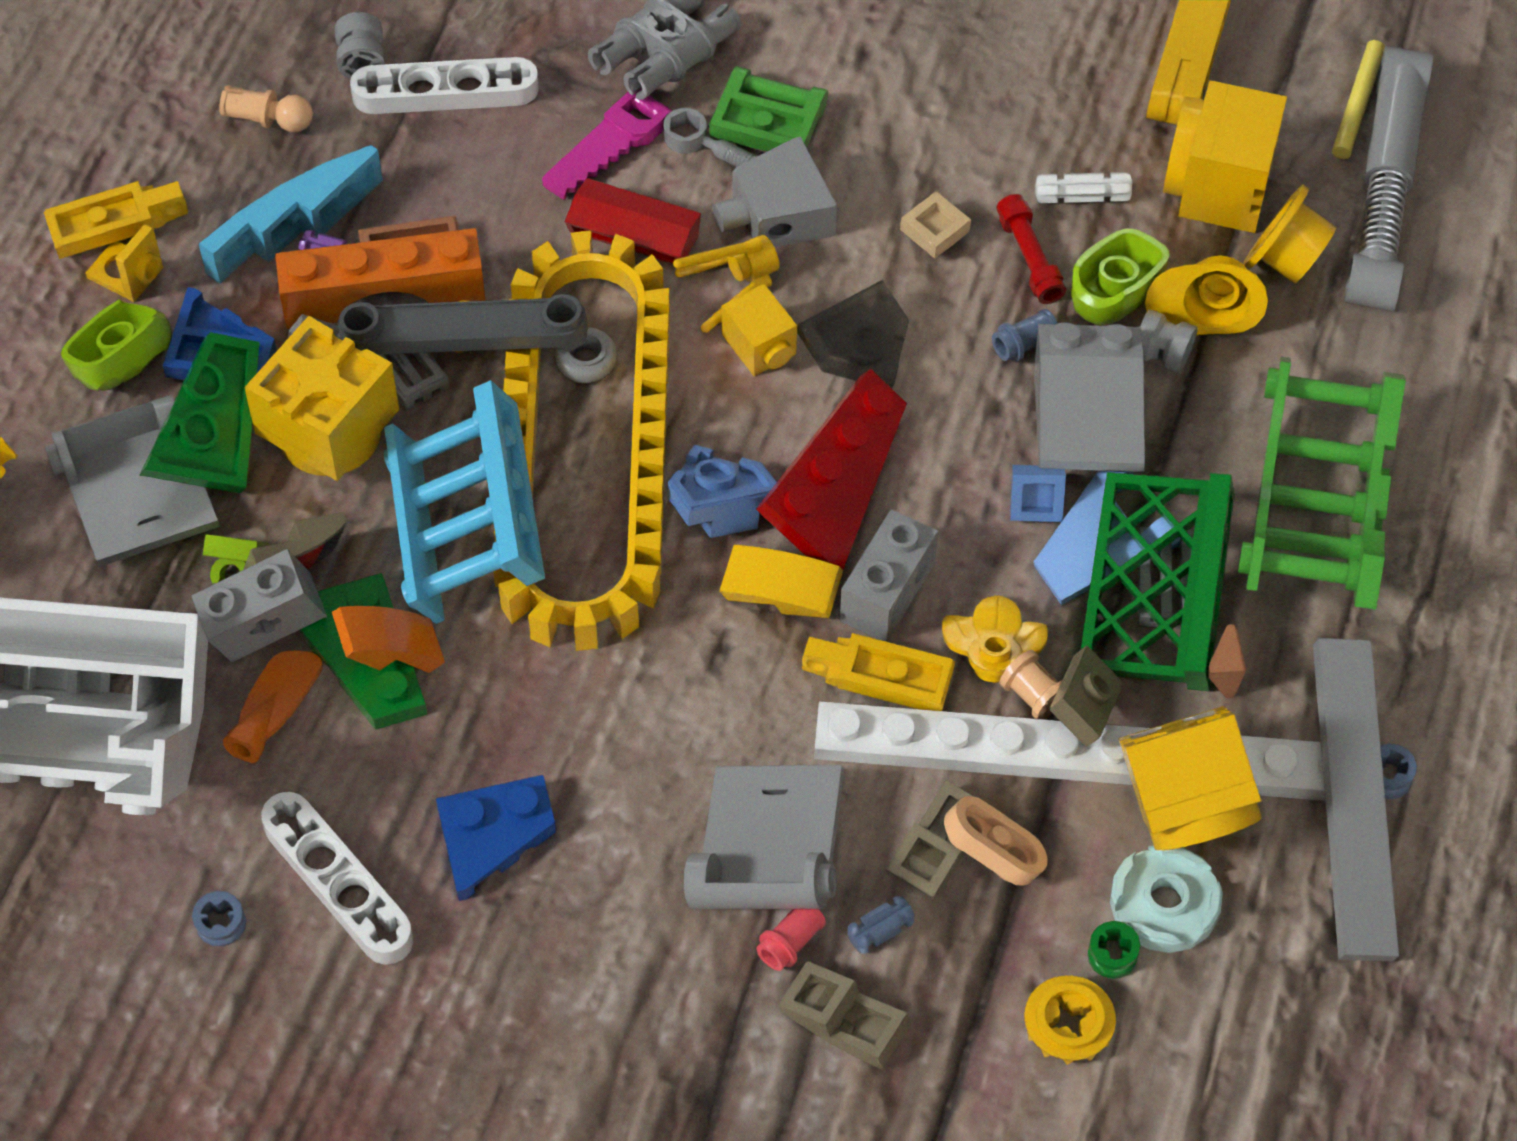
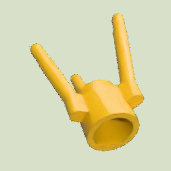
[673,234,779,333]

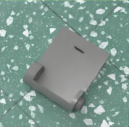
[45,395,220,567]
[684,765,845,909]

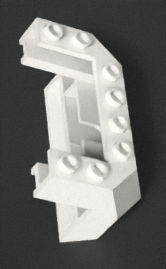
[0,597,208,815]

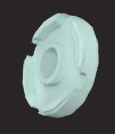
[1110,846,1223,953]

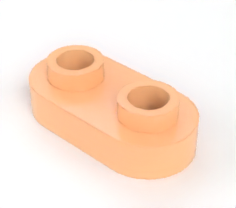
[944,796,1047,886]

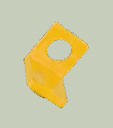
[86,224,163,302]

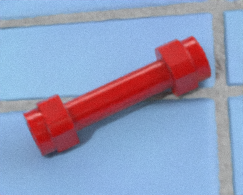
[996,194,1067,304]

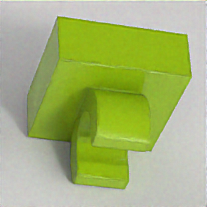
[203,534,269,583]

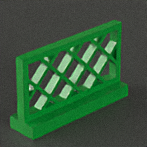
[1081,472,1235,692]

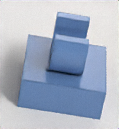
[1010,465,1066,522]

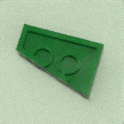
[139,332,260,493]
[299,573,428,730]

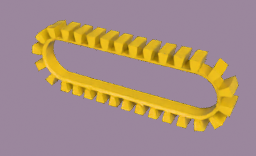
[493,231,670,651]

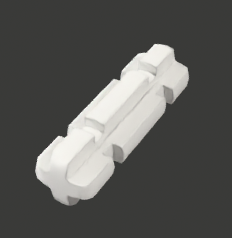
[1035,172,1132,204]

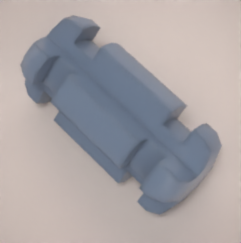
[847,896,915,954]

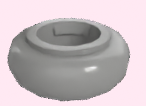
[554,327,617,384]

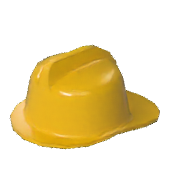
[1145,255,1268,335]

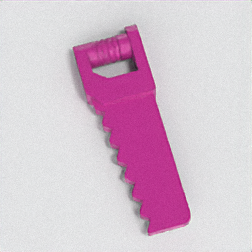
[542,88,673,200]

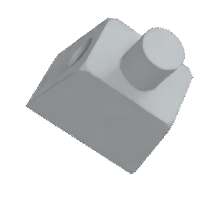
[712,136,837,247]

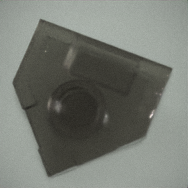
[797,280,909,388]

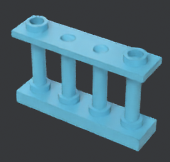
[384,380,545,624]

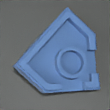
[667,445,777,538]

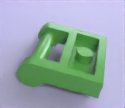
[709,66,828,152]

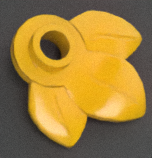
[942,595,1048,683]

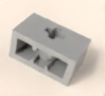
[191,549,327,662]

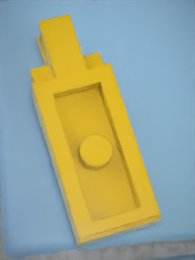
[44,181,188,259]
[802,633,956,711]

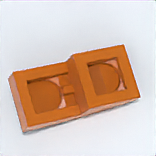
[332,606,445,673]

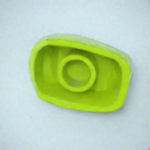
[1071,228,1170,326]
[61,299,172,391]

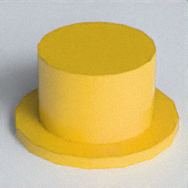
[1243,184,1337,284]

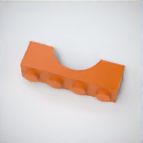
[275,228,486,329]

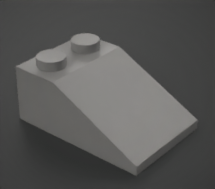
[1034,323,1145,472]

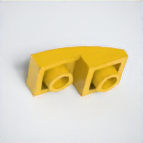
[719,544,843,618]

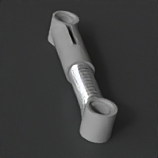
[1344,45,1434,311]

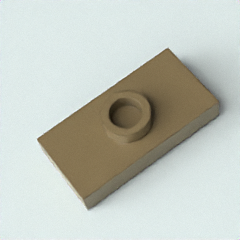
[1049,646,1123,747]

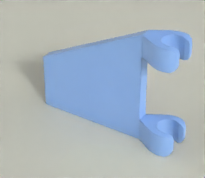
[1034,470,1181,606]

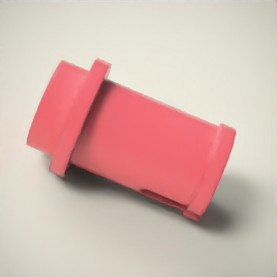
[756,909,826,971]

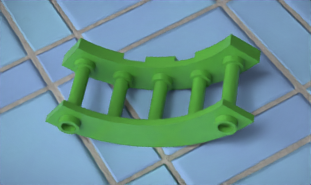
[1238,356,1406,610]

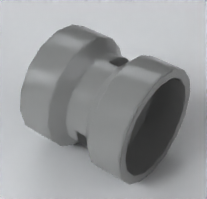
[335,12,385,79]
[1140,309,1198,374]

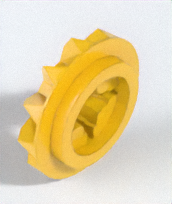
[1024,975,1116,1065]

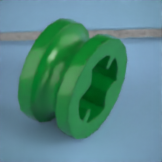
[1087,921,1141,979]

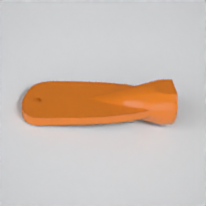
[223,650,323,764]

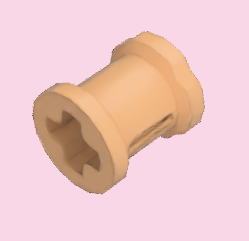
[999,650,1062,720]

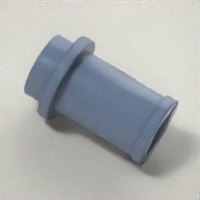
[992,309,1058,362]

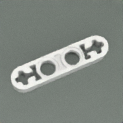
[350,57,539,114]
[261,792,413,965]

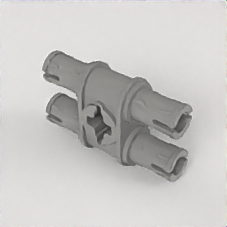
[588,0,741,100]

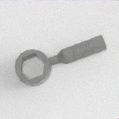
[664,108,757,167]

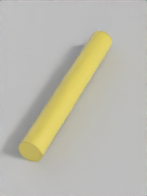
[1332,40,1385,159]

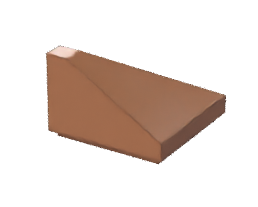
[1207,624,1246,698]

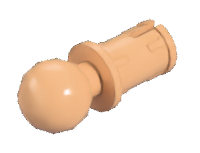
[219,85,313,133]

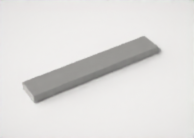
[1313,638,1399,962]

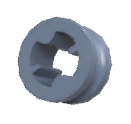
[1380,743,1417,800]
[192,891,246,946]

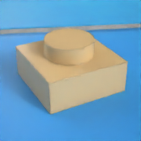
[900,191,971,259]

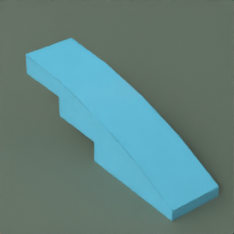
[199,145,383,283]

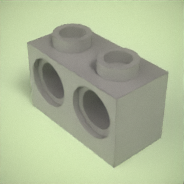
[840,509,938,642]

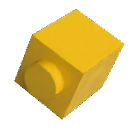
[721,284,797,377]

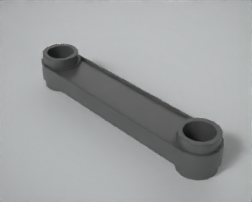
[338,294,589,354]

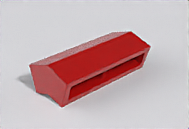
[564,178,701,264]

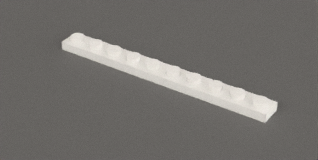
[814,701,1325,801]

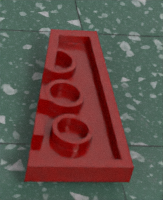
[756,368,907,570]

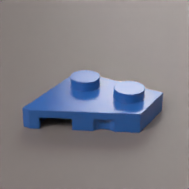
[163,287,277,380]
[436,775,556,901]

